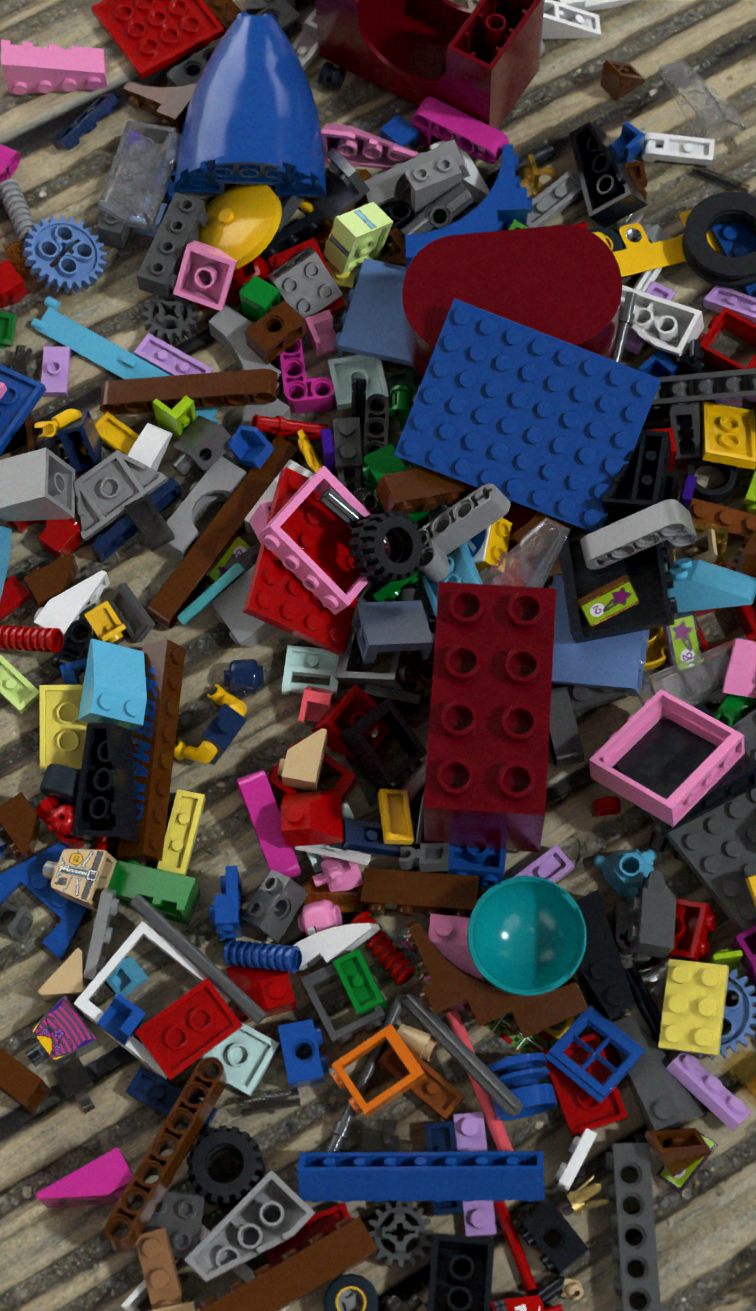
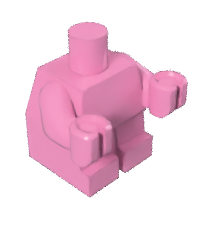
[312,844,363,892]

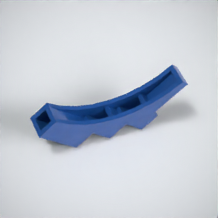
[405,144,532,272]

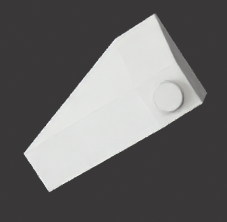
[620,285,704,357]

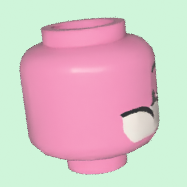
[298,900,342,937]

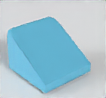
[106,957,149,998]

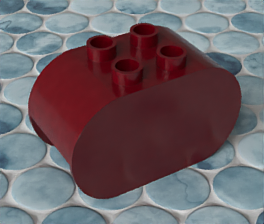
[402,225,622,379]

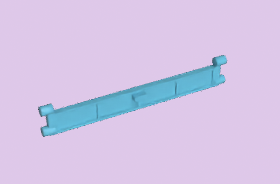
[31,296,220,423]

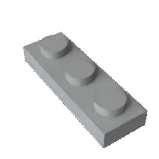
[523,170,583,228]
[83,888,120,980]

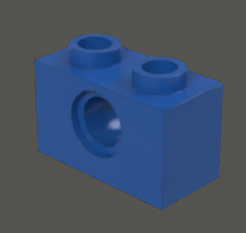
[278,1019,329,1089]

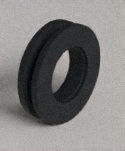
[682,192,756,288]

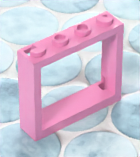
[257,466,390,615]
[589,689,745,827]

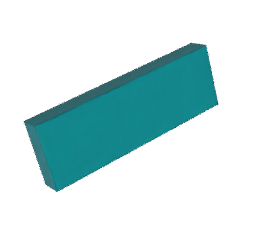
[178,562,247,625]

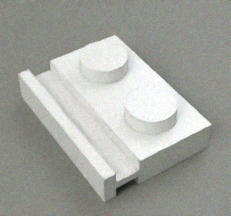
[554,1128,597,1194]

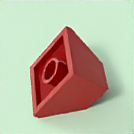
[311,684,390,760]
[281,789,344,847]
[226,966,297,1024]

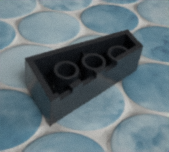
[569,121,647,228]
[72,723,138,843]
[575,889,635,1022]

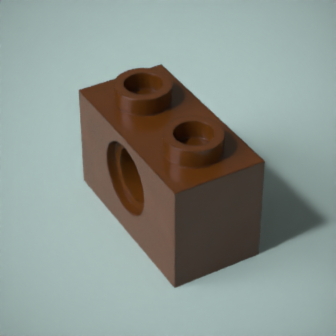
[245,300,306,365]

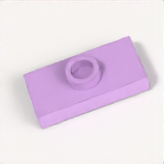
[41,346,71,397]

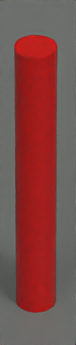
[493,1201,537,1292]

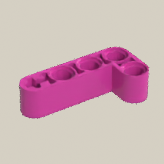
[411,97,509,164]
[276,330,335,414]
[236,770,301,878]

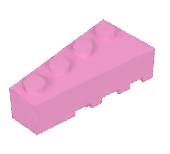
[1,40,108,95]

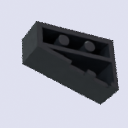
[602,430,671,518]

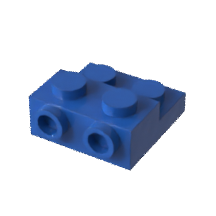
[446,846,506,888]
[209,866,242,942]

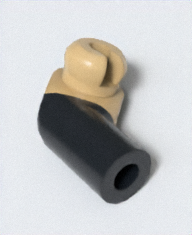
[536,1276,584,1305]

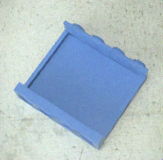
[334,258,420,376]
[548,575,650,697]

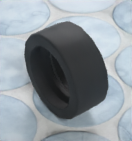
[684,456,737,504]

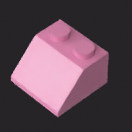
[173,240,237,311]

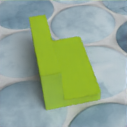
[152,395,197,441]

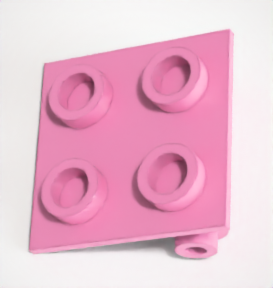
[722,638,756,698]

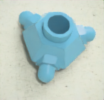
[593,848,658,902]

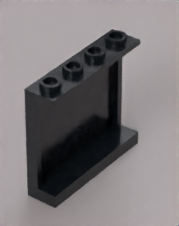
[556,531,678,644]
[612,702,756,836]

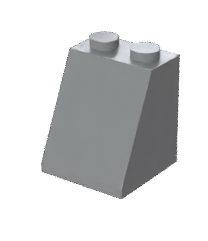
[0,448,75,522]
[211,564,281,648]

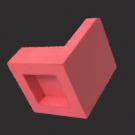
[298,686,335,723]

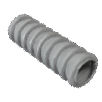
[0,179,35,245]

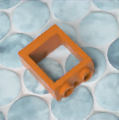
[331,1024,426,1118]

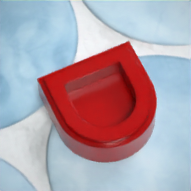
[591,796,621,818]

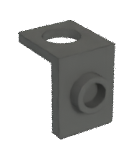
[0,901,34,942]

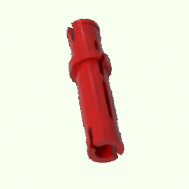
[251,414,330,440]

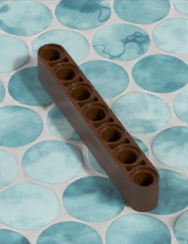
[100,369,277,415]
[104,1057,227,1252]

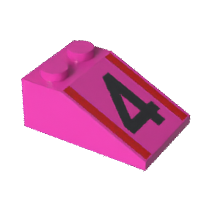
[36,1147,134,1208]

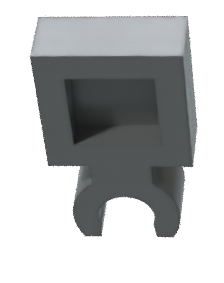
[399,843,450,872]

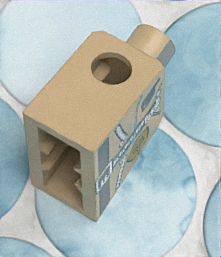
[43,849,117,911]

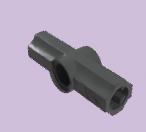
[400,183,474,238]

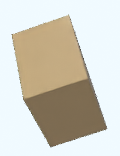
[669,529,718,567]
[37,948,87,1002]

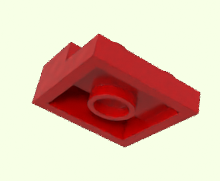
[666,899,716,962]

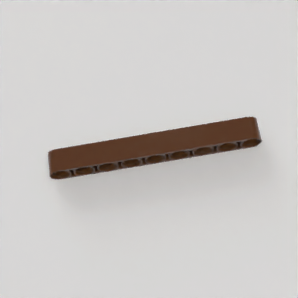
[146,435,303,630]

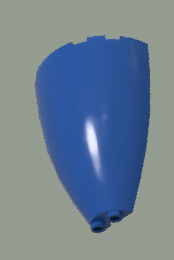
[174,13,327,198]

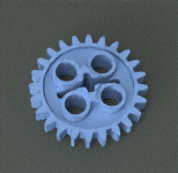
[22,215,107,294]
[688,962,756,1060]

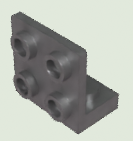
[308,147,370,222]
[267,247,342,319]
[135,1192,205,1258]

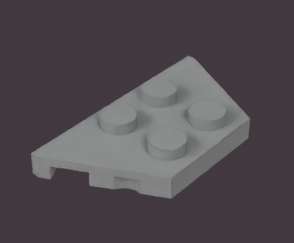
[74,450,169,541]

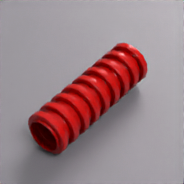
[0,625,64,653]
[350,911,416,986]

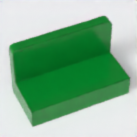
[332,948,388,1016]

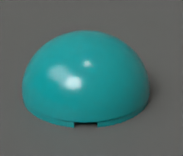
[467,876,587,996]

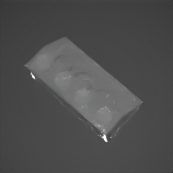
[98,120,180,231]
[639,635,748,726]

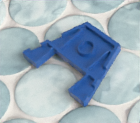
[0,842,89,962]

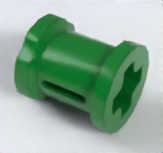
[389,385,413,420]

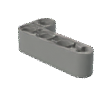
[418,483,511,582]
[580,499,697,570]

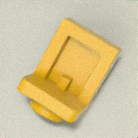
[83,600,126,643]

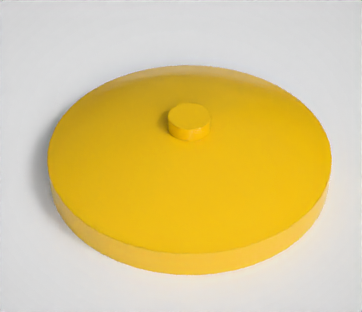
[198,184,282,270]

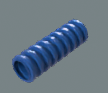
[223,940,302,973]

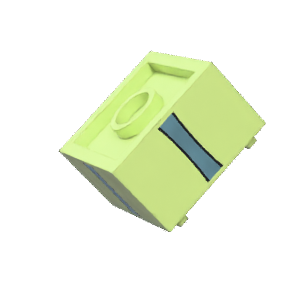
[323,202,393,274]

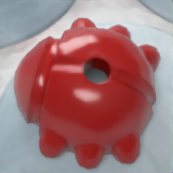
[47,804,75,836]

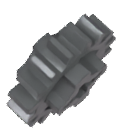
[142,290,199,345]
[368,1201,433,1269]

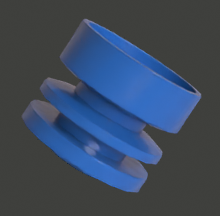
[487,1053,557,1121]

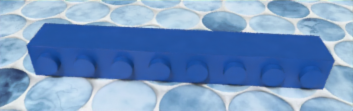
[297,1151,545,1202]

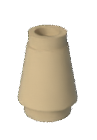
[397,1024,440,1062]

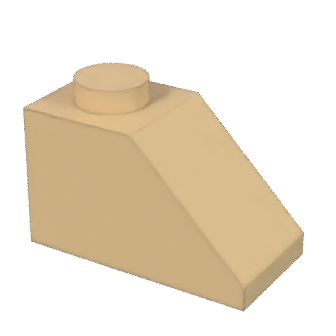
[278,728,328,791]

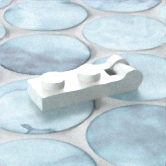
[642,132,715,166]

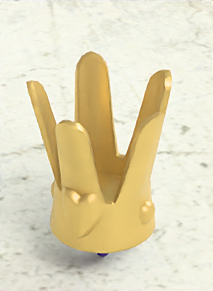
[562,1174,609,1217]

